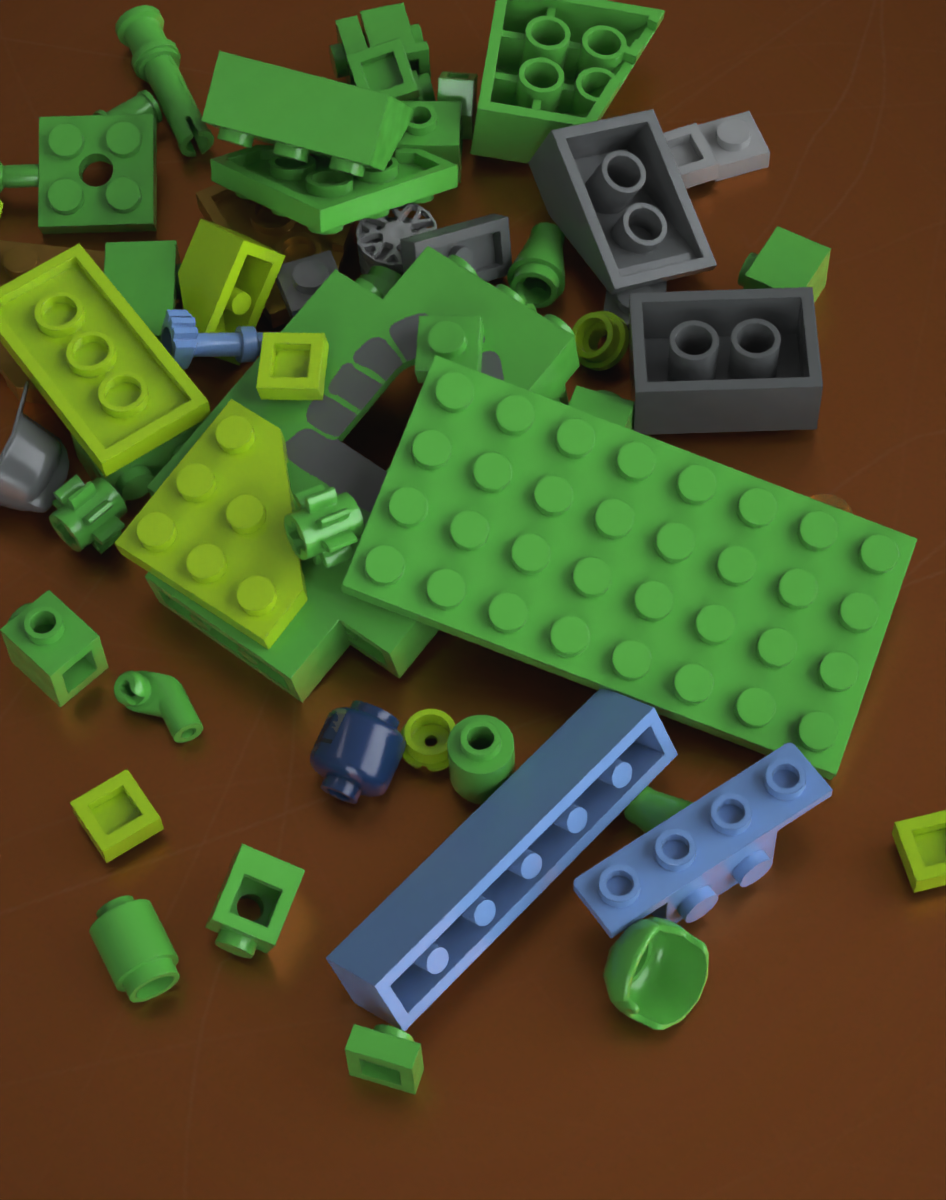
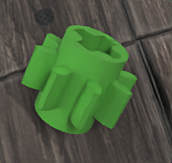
[49,474,128,554]
[284,484,365,569]

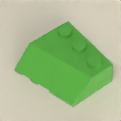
[470,0,665,164]
[201,51,414,178]

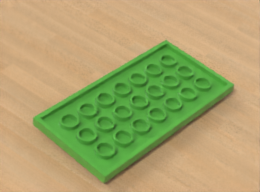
[341,355,917,780]

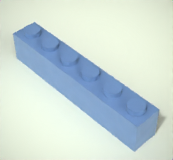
[326,689,678,1031]

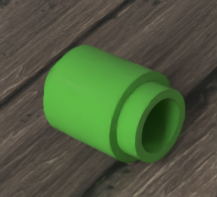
[447,715,515,805]
[89,895,180,1003]

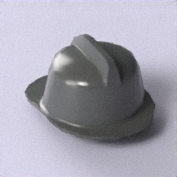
[0,380,70,512]

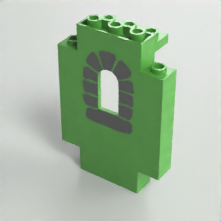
[145,246,580,703]

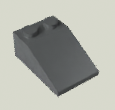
[528,109,717,294]

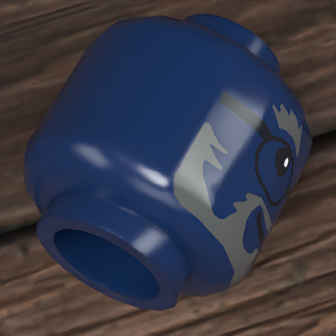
[310,700,406,804]

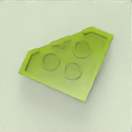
[114,399,308,650]

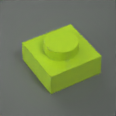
[256,332,329,400]
[70,769,164,863]
[892,810,946,893]

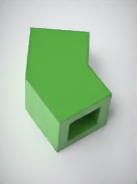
[437,71,478,140]

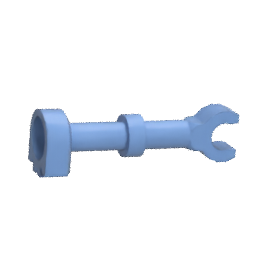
[160,309,263,369]

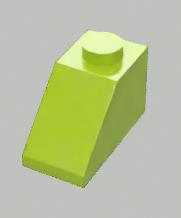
[178,218,286,366]

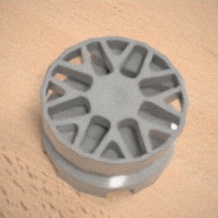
[356,203,437,275]

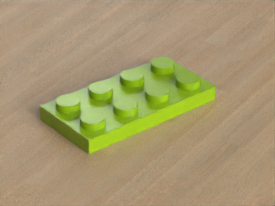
[0,243,211,477]

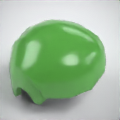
[603,917,709,1030]

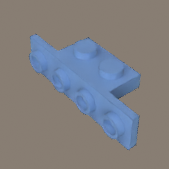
[573,743,833,939]

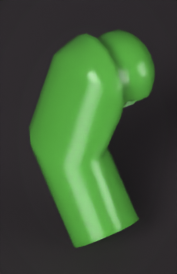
[114,670,204,743]

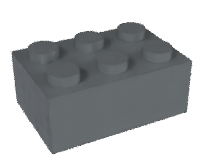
[628,287,823,435]

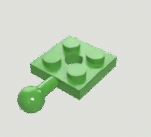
[0,114,157,234]

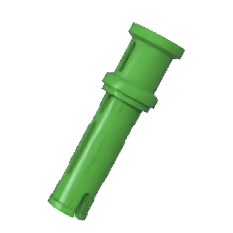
[115,5,214,157]

